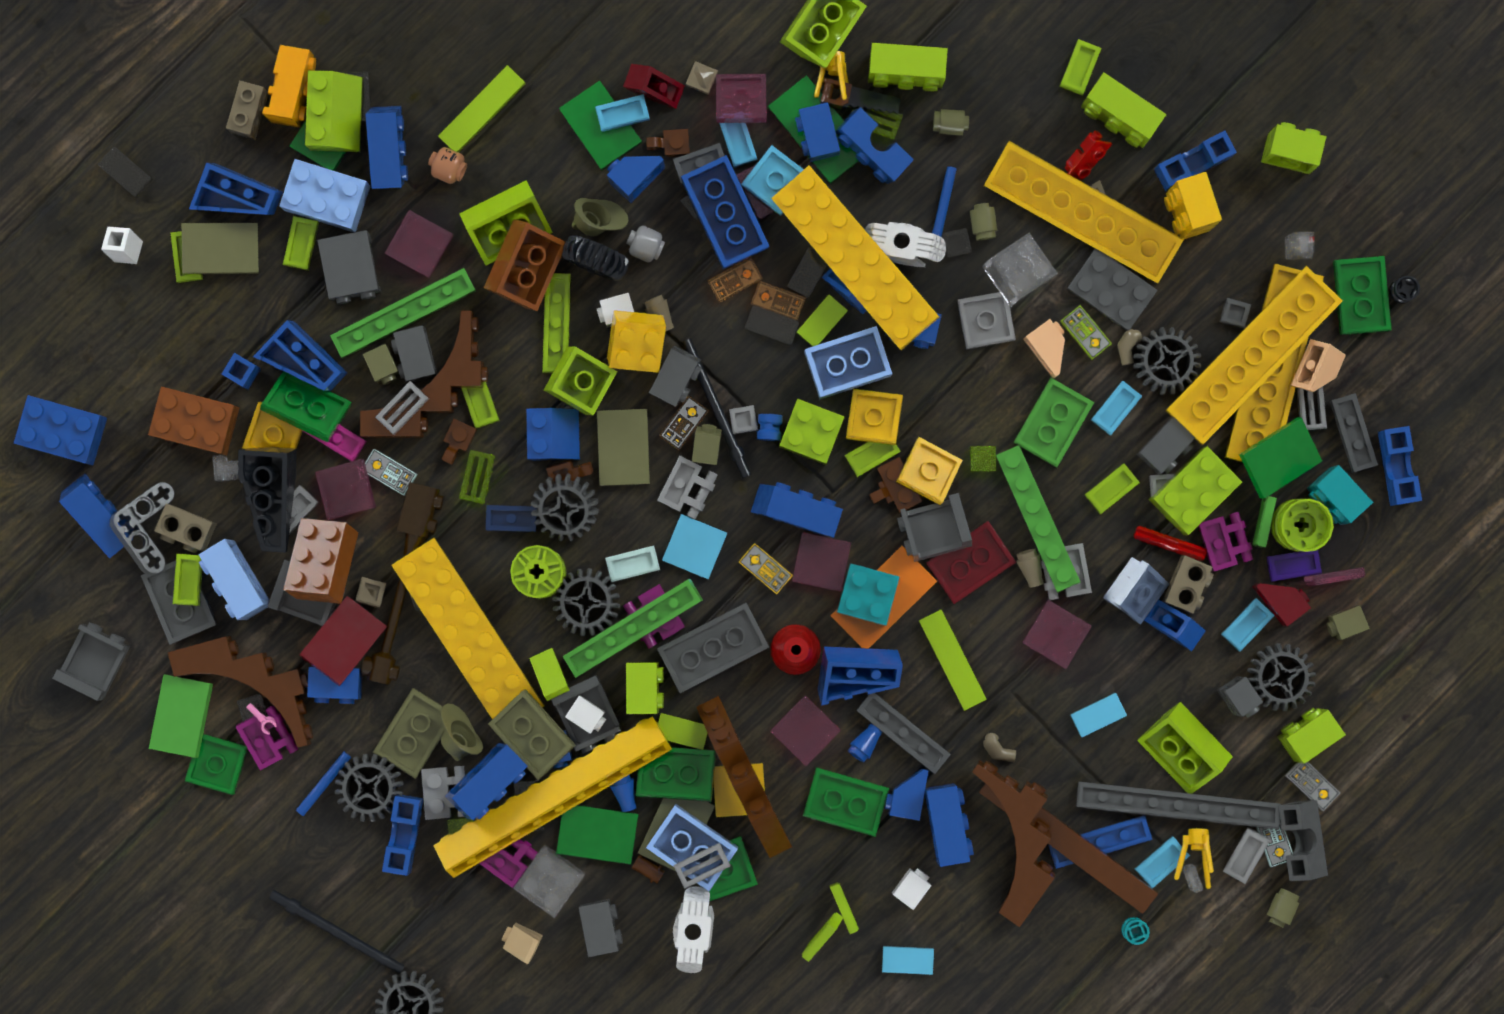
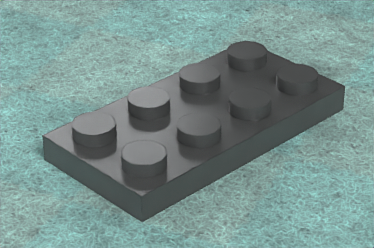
[657,603,769,693]

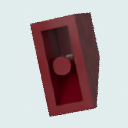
[623,64,685,109]
[1252,583,1311,627]

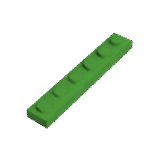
[330,268,476,359]
[996,445,1080,593]
[563,579,703,678]

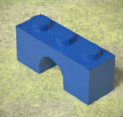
[835,107,914,184]
[1154,131,1237,191]
[1378,426,1422,506]
[382,795,424,876]

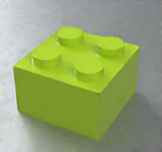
[1261,122,1327,174]
[544,346,617,415]
[779,399,844,465]
[626,662,664,714]
[1277,707,1346,764]

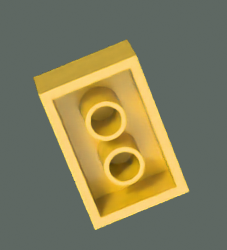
[1164,172,1222,239]

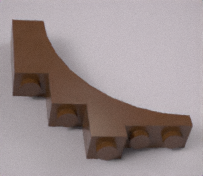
[360,311,488,438]
[168,636,313,748]
[696,696,792,858]
[973,760,1055,927]

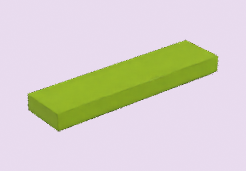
[438,65,526,153]
[543,273,571,373]
[919,610,987,711]

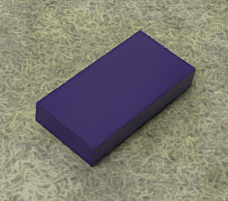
[1267,550,1322,582]

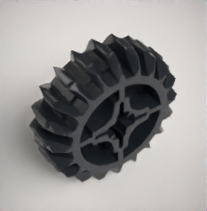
[562,235,629,281]

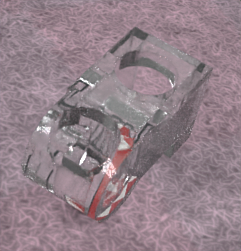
[1285,232,1315,259]
[213,455,240,482]

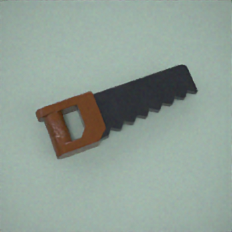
[820,78,901,115]

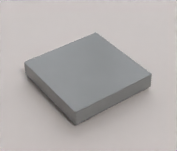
[957,291,1016,349]

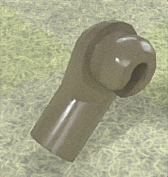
[1118,329,1142,366]
[983,733,1016,762]

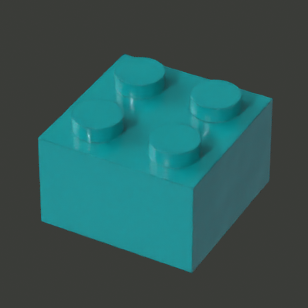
[1307,465,1373,525]
[837,564,899,626]

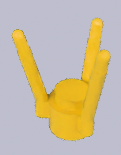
[814,51,850,107]
[1174,829,1214,889]

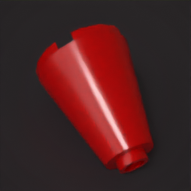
[771,625,821,675]

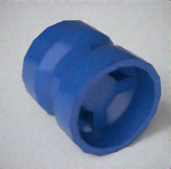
[757,414,783,441]

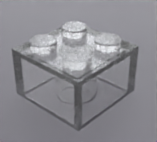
[982,233,1058,307]
[513,845,586,918]

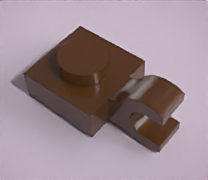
[646,129,690,157]
[442,419,477,465]
[546,460,593,492]

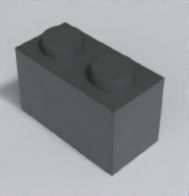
[391,325,437,383]
[649,346,702,407]
[1136,417,1195,475]
[1217,676,1263,718]
[579,899,623,957]

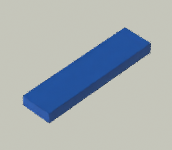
[1048,815,1152,869]

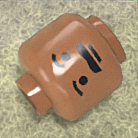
[428,147,467,184]

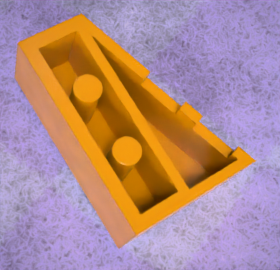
[262,45,316,128]

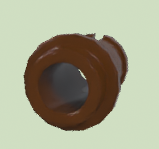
[631,855,665,884]

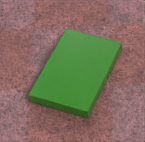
[1013,378,1094,468]
[149,674,213,758]

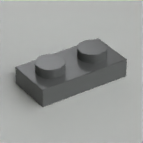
[673,143,724,184]

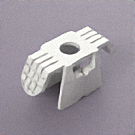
[865,222,946,267]
[673,886,714,973]

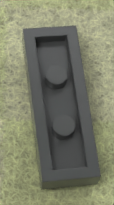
[1330,393,1378,473]

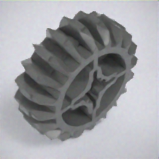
[1133,327,1201,395]
[531,474,599,541]
[552,568,620,636]
[1247,643,1316,711]
[335,754,403,822]
[375,971,444,1014]

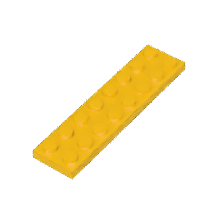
[984,141,1184,283]
[771,166,939,350]
[1225,264,1324,462]
[1166,266,1343,445]
[392,537,544,720]

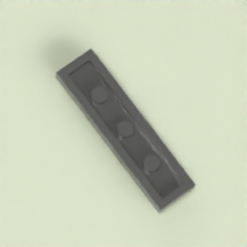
[856,693,951,774]

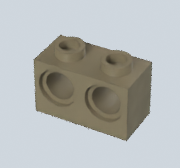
[226,80,268,140]
[154,503,217,554]
[1162,555,1214,614]

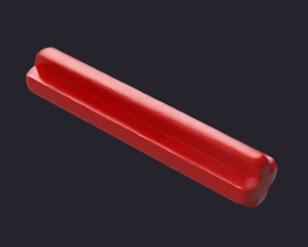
[1134,526,1207,561]

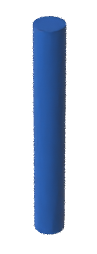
[932,167,957,237]
[296,751,351,816]

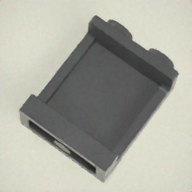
[318,230,381,304]
[897,493,972,562]
[267,559,346,626]
[52,622,130,701]
[551,675,622,754]

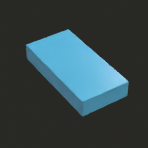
[595,94,650,132]
[719,112,758,168]
[1091,381,1142,435]
[1221,598,1275,652]
[1070,693,1127,737]
[1135,836,1190,888]
[882,946,934,975]

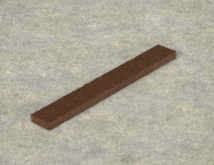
[979,783,1158,914]

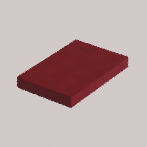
[926,521,1016,604]
[299,596,387,686]

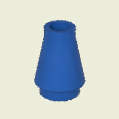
[848,724,882,763]
[610,774,636,812]

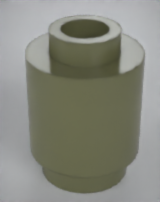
[933,109,969,136]
[970,203,998,241]
[1267,888,1300,928]

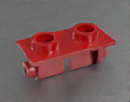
[1065,131,1112,180]

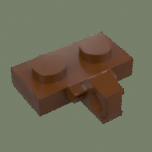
[869,457,922,513]

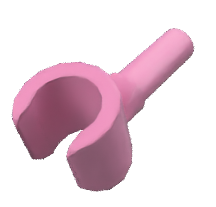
[246,703,277,734]

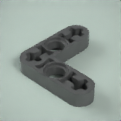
[109,482,174,575]

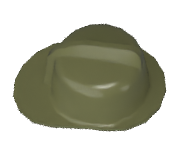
[572,198,628,237]
[440,704,483,761]

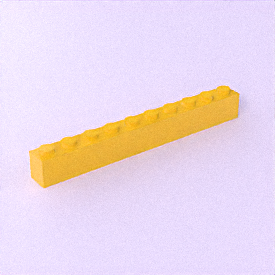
[433,716,672,878]

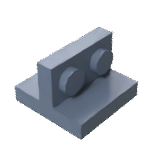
[1103,557,1169,625]

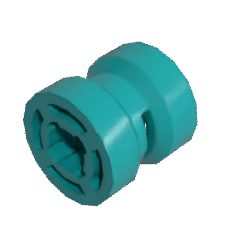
[1121,917,1150,945]

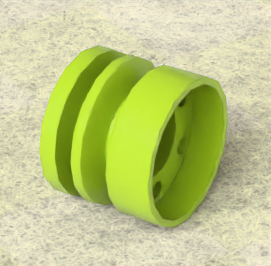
[1271,499,1334,552]
[510,545,567,599]

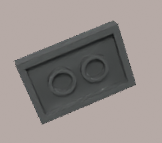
[1067,248,1157,331]
[141,561,218,645]

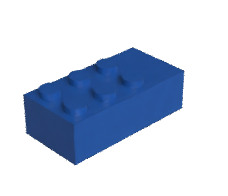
[681,155,770,270]

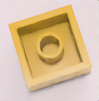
[607,310,666,373]

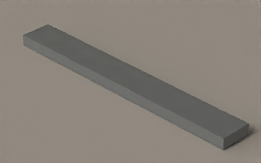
[1076,782,1281,830]

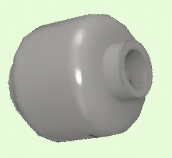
[626,226,665,263]

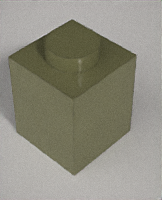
[363,344,399,385]
[692,424,722,465]
[1326,605,1370,640]

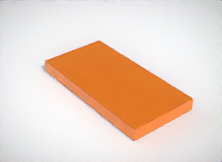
[830,546,937,649]

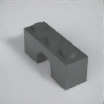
[1278,800,1328,881]

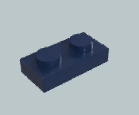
[486,505,537,532]

